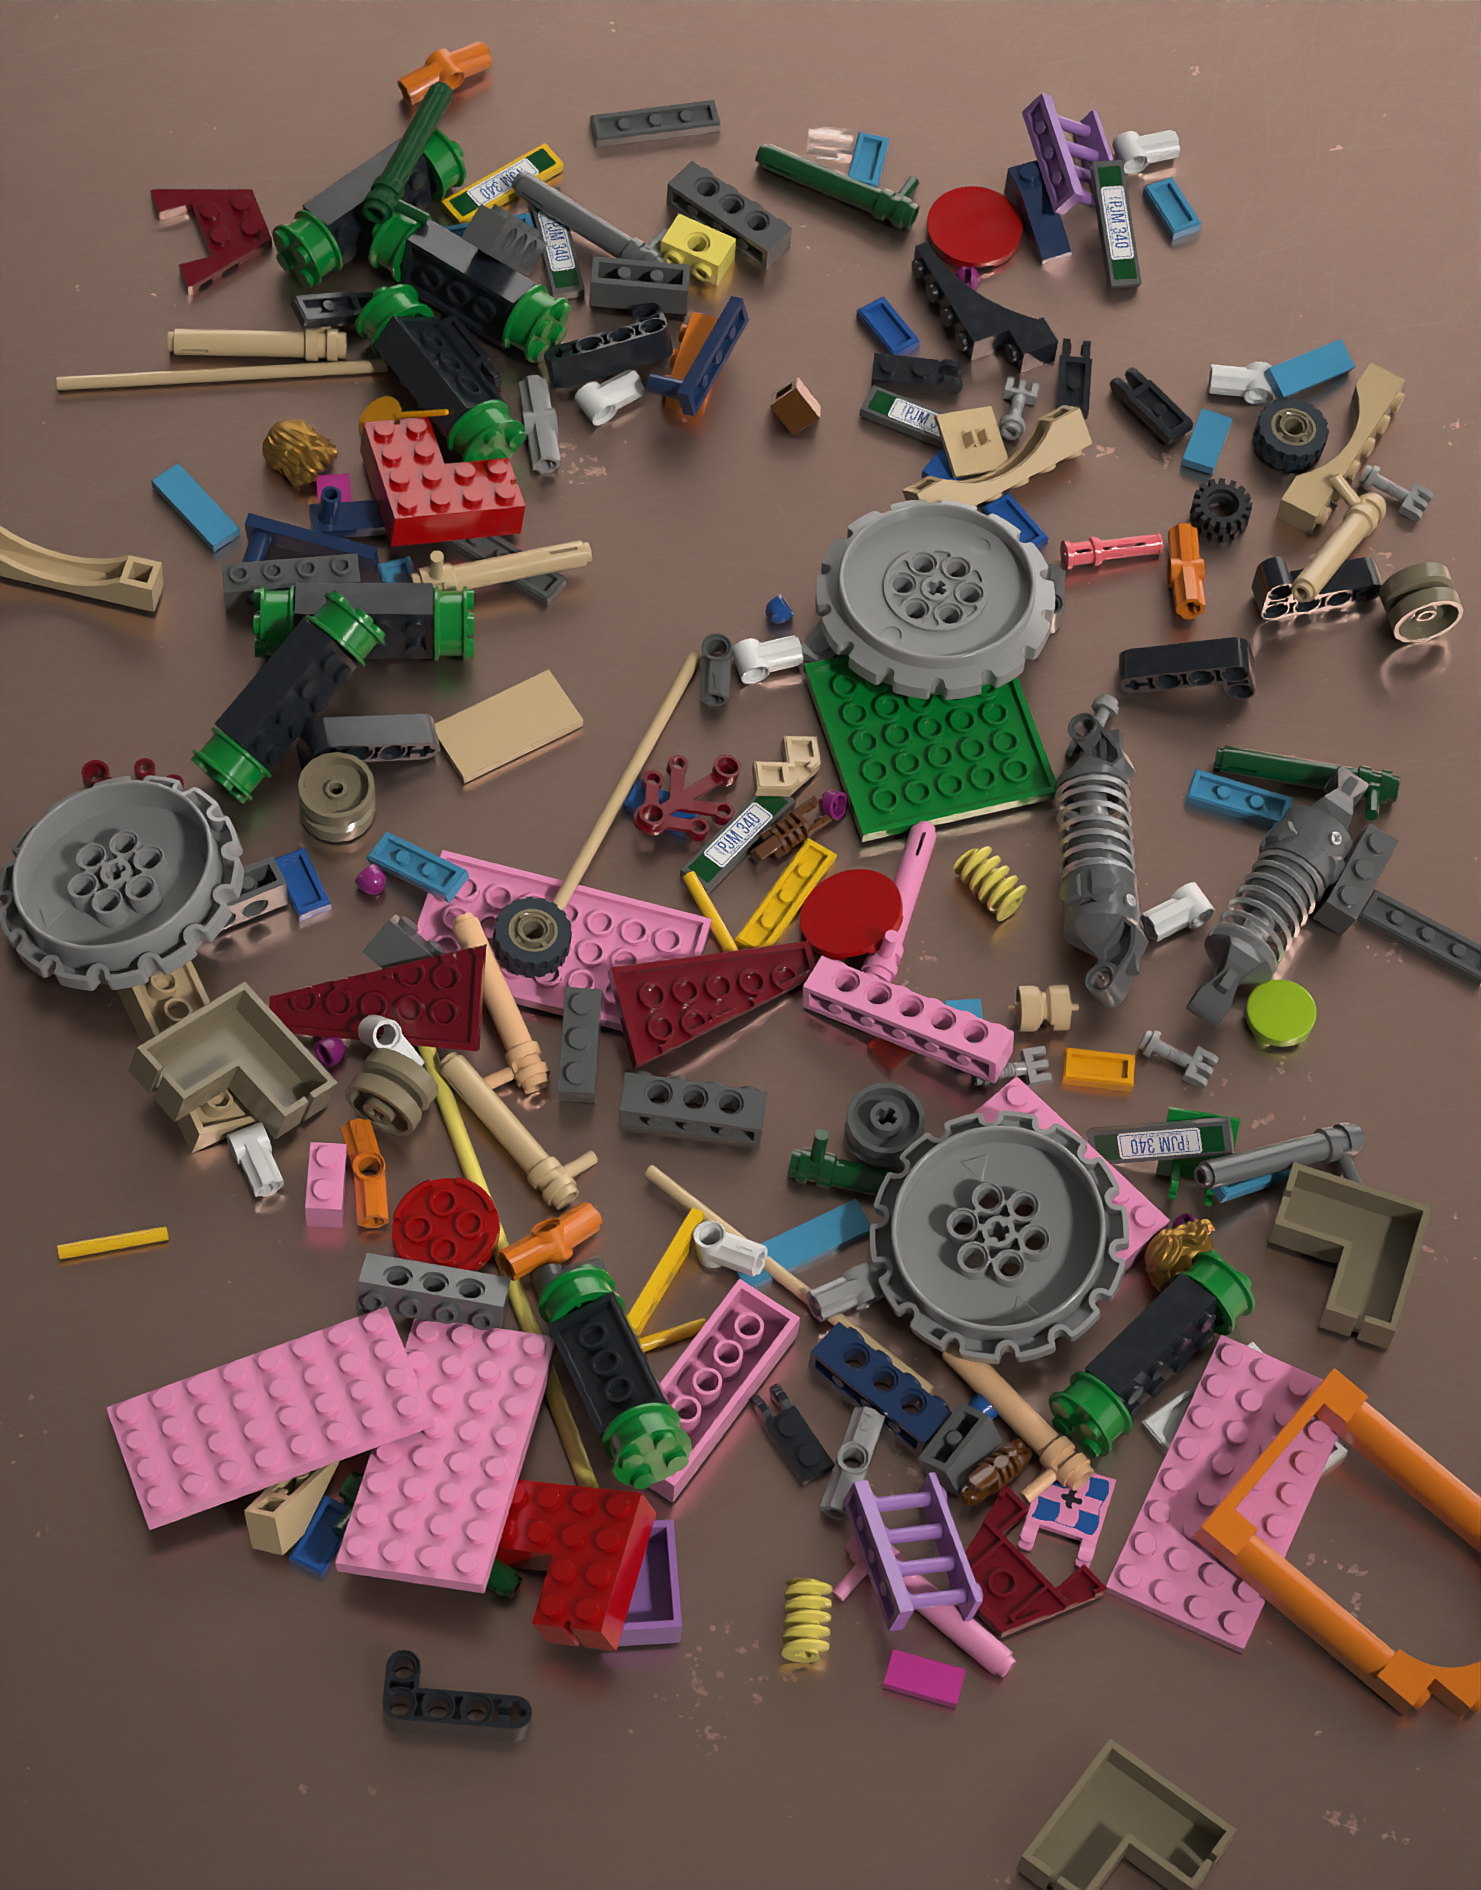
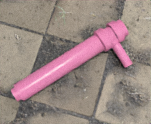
[861,821,937,983]
[832,1534,1016,1678]

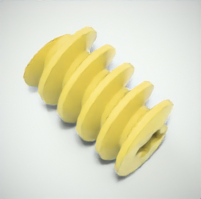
[953,846,1028,921]
[781,1578,832,1663]

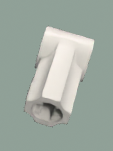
[1112,130,1180,174]
[1208,362,1273,405]
[574,370,645,426]
[732,635,803,684]
[1141,882,1215,942]
[358,1014,424,1066]
[226,1122,284,1197]
[693,1221,768,1277]

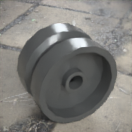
[843,1083,925,1172]

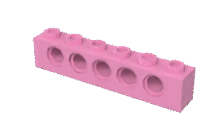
[803,956,1014,1084]

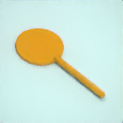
[358,396,449,434]

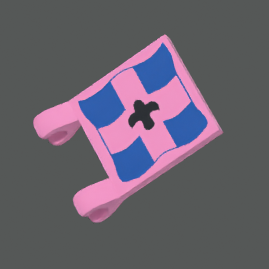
[1018,1466,1116,1568]

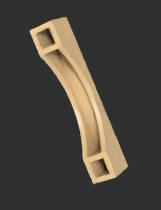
[1276,362,1405,535]
[902,405,1093,506]
[0,526,164,612]

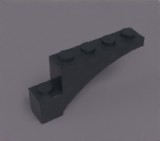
[911,242,1058,373]

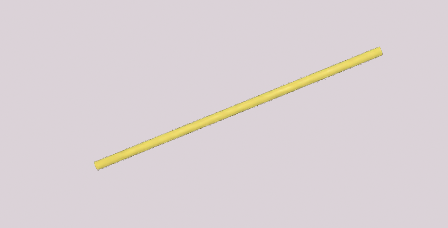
[416,1046,599,1488]

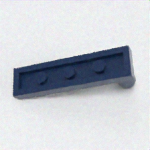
[647,296,749,417]
[309,486,387,538]
[242,513,379,573]

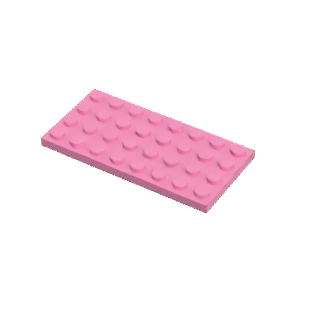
[417,850,712,1031]
[106,1306,435,1530]
[335,1319,558,1593]
[1106,1335,1339,1654]

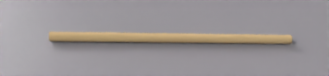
[56,359,388,391]
[553,652,702,910]
[644,1165,934,1394]

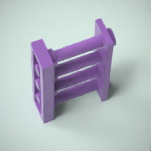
[1022,93,1113,215]
[843,1472,983,1631]

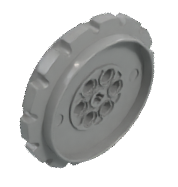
[815,499,1055,700]
[0,775,244,991]
[870,1111,1129,1364]

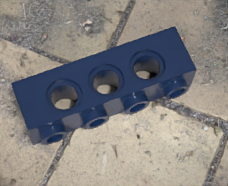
[808,1322,952,1456]

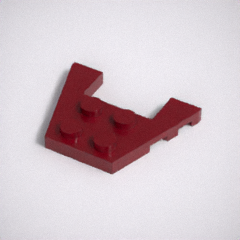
[150,189,272,295]
[949,1485,1107,1638]

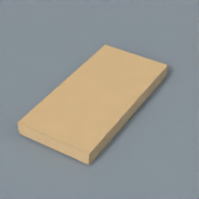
[434,669,583,783]

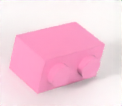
[305,1142,348,1228]

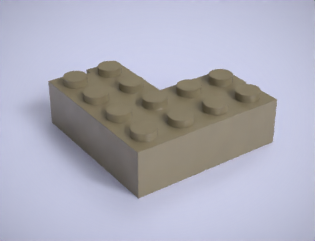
[128,981,338,1139]
[1268,1162,1432,1349]
[1017,1738,1237,1890]

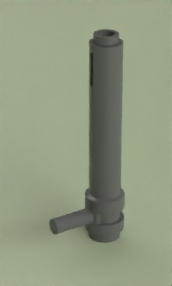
[511,171,668,263]
[1194,1122,1365,1189]

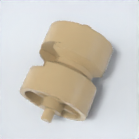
[1008,984,1079,1032]

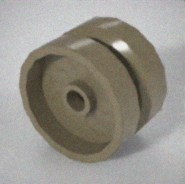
[1379,562,1464,642]
[298,752,375,842]
[345,1048,438,1136]

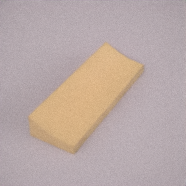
[117,960,259,1153]

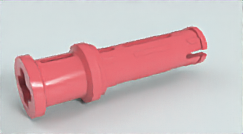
[1060,533,1163,570]

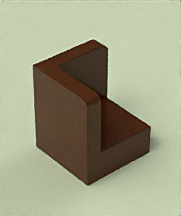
[770,377,821,435]

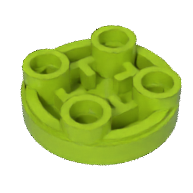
[1245,979,1316,1047]

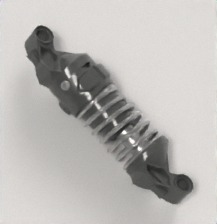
[1054,712,1149,1008]
[1186,765,1369,1028]

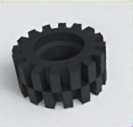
[1190,478,1252,542]

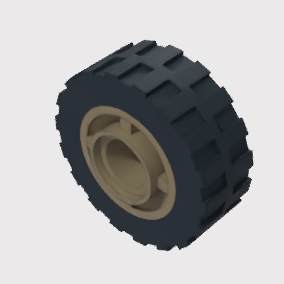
[1253,398,1329,472]
[492,897,572,978]

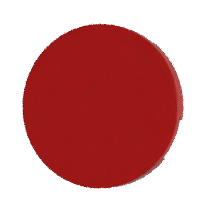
[926,186,1022,268]
[800,869,904,960]
[392,1177,500,1272]

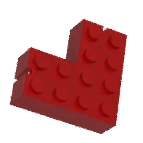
[360,417,525,547]
[495,1479,657,1651]

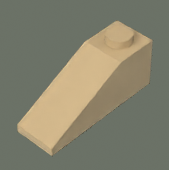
[244,1461,339,1555]

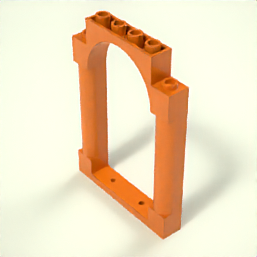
[1193,1368,1481,1717]

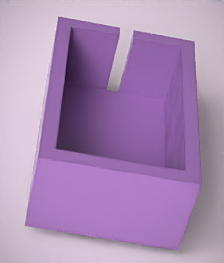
[618,1519,682,1646]

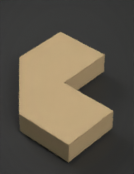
[752,736,821,797]

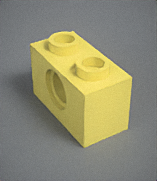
[660,214,736,286]

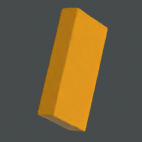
[1062,1047,1135,1092]

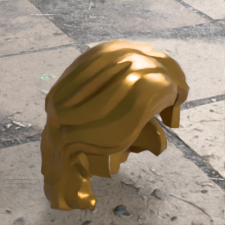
[262,419,338,488]
[1145,1219,1215,1293]

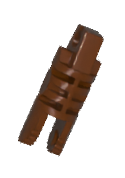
[749,796,832,864]
[959,1438,1035,1506]

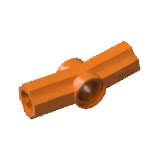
[397,41,493,105]
[1167,523,1205,619]
[340,1118,389,1229]
[497,1202,603,1281]

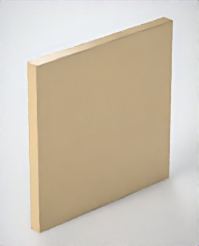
[934,406,1008,478]

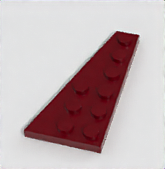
[608,941,816,1070]
[269,944,487,1051]

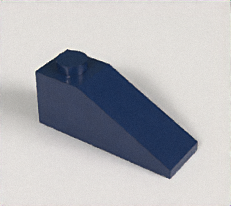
[1004,160,1072,264]

